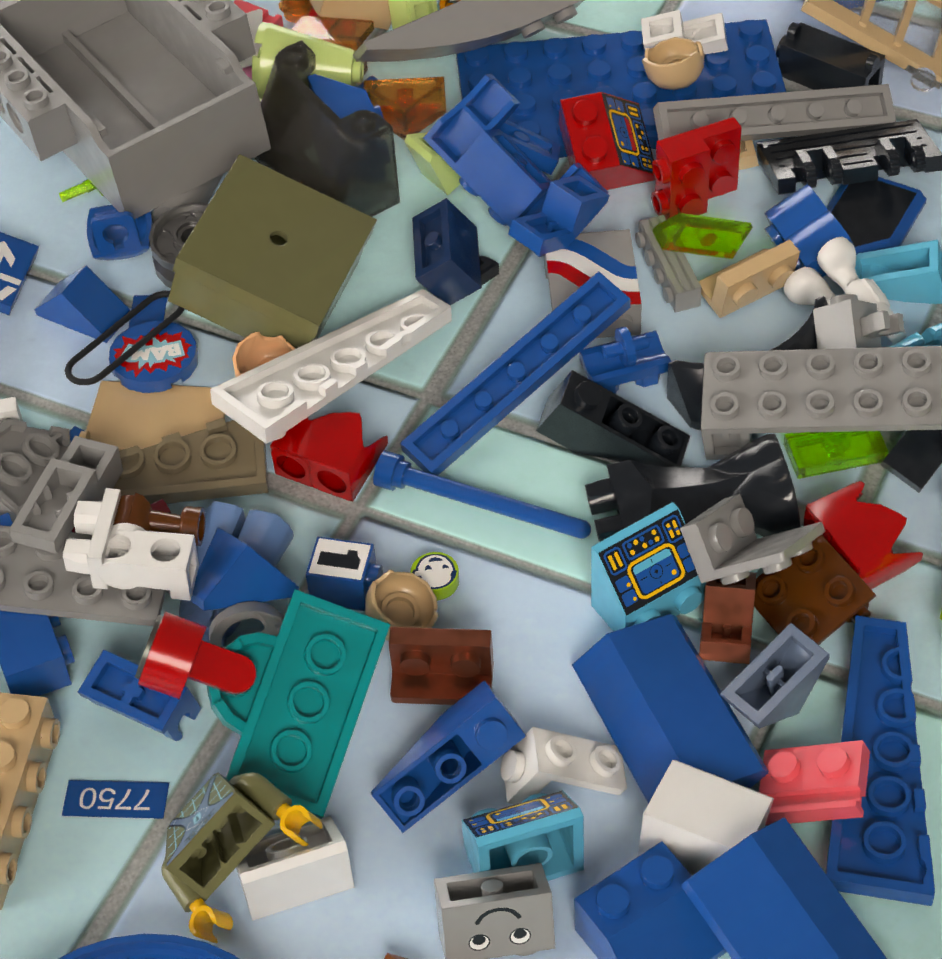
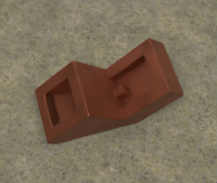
[699,572,756,664]

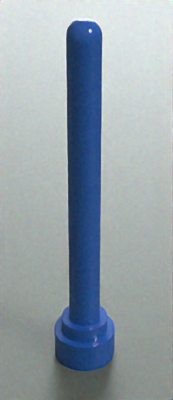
[373,450,591,539]

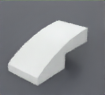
[641,10,728,54]

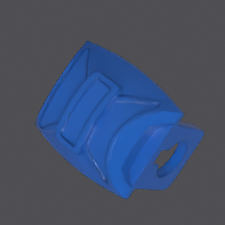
[87,205,153,261]

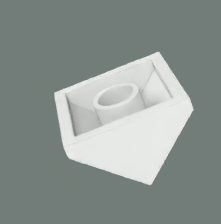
[638,760,774,875]
[236,816,355,921]

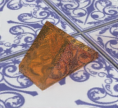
[364,77,446,140]

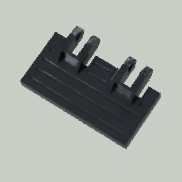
[757,119,942,195]

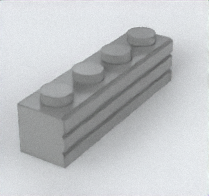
[635,215,702,313]

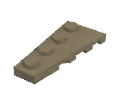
[113,418,268,504]

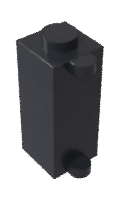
[776,22,885,90]

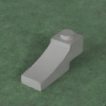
[9,436,123,554]

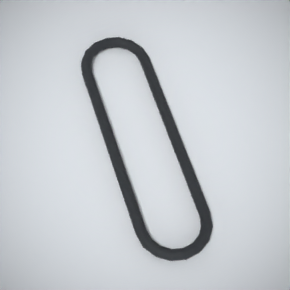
[65,291,184,385]

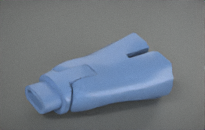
[179,501,294,646]

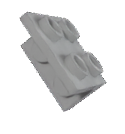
[680,494,825,585]

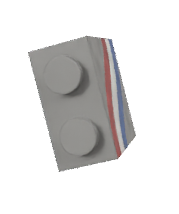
[544,229,642,338]

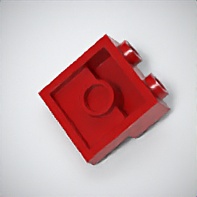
[651,117,742,225]

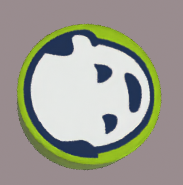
[410,552,459,601]

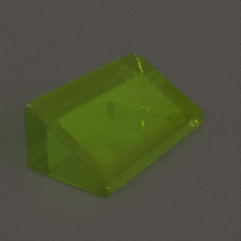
[653,213,753,259]

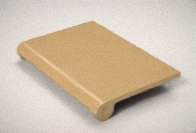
[79,381,226,451]

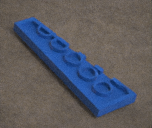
[826,616,935,906]

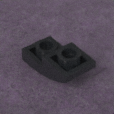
[881,430,942,493]

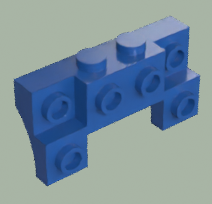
[423,74,609,257]

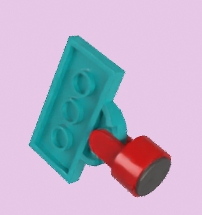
[135,589,390,819]

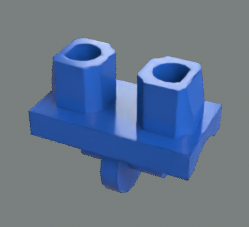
[579,327,671,394]

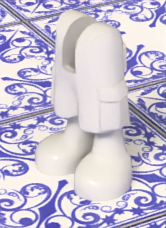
[784,237,907,344]

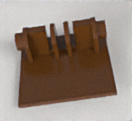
[754,535,877,645]

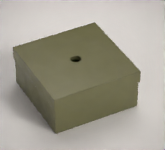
[168,154,377,348]

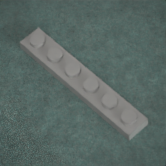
[653,84,896,141]

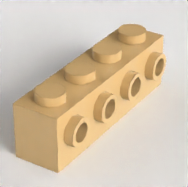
[0,692,60,910]

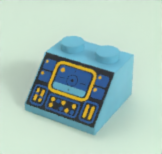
[591,502,706,631]
[461,790,584,881]

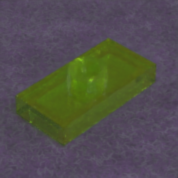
[783,431,888,479]

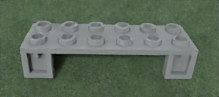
[701,346,942,460]
[0,525,170,626]

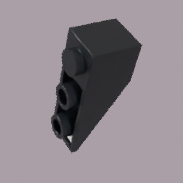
[536,370,690,467]

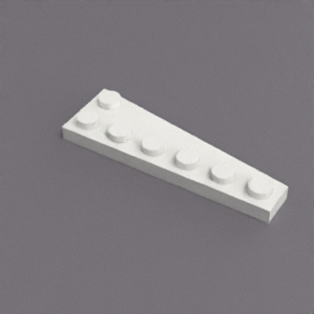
[210,289,452,444]

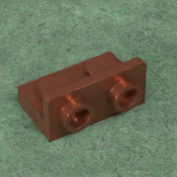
[389,627,494,705]

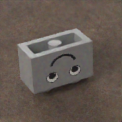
[434,863,555,959]

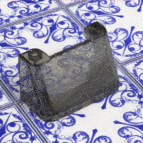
[254,40,400,217]

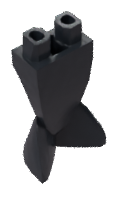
[585,434,801,542]

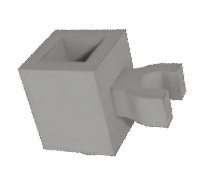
[813,294,905,349]

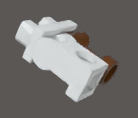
[63,488,206,601]

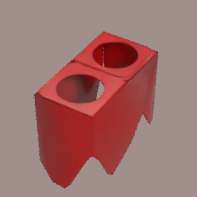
[270,412,388,502]
[803,481,923,590]

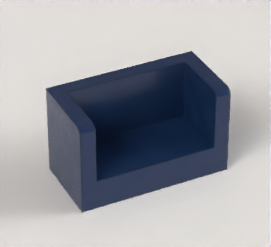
[412,198,482,305]

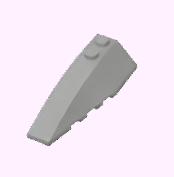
[353,0,584,62]

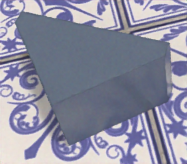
[720,623,830,729]

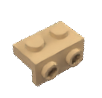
[699,240,800,318]

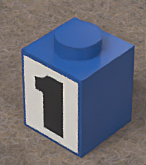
[306,536,383,611]

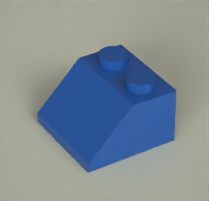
[574,841,727,959]

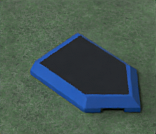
[827,177,927,254]

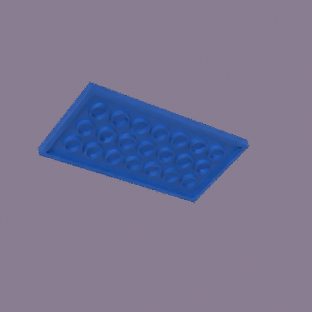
[456,19,786,158]

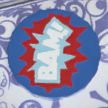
[109,320,198,393]

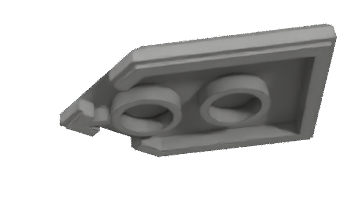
[0,419,71,522]

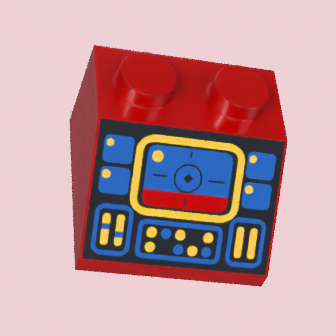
[559,92,656,190]

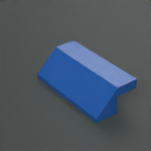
[572,614,769,804]
[681,817,887,959]

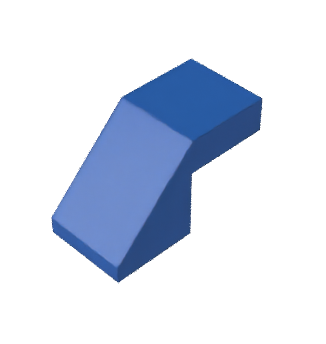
[508,175,610,255]

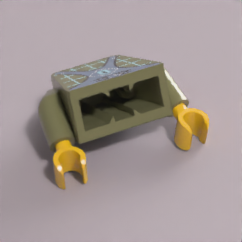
[161,772,323,943]

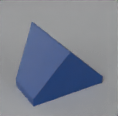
[191,527,299,611]

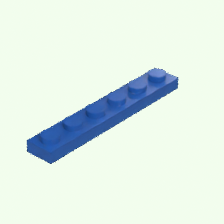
[400,271,631,476]

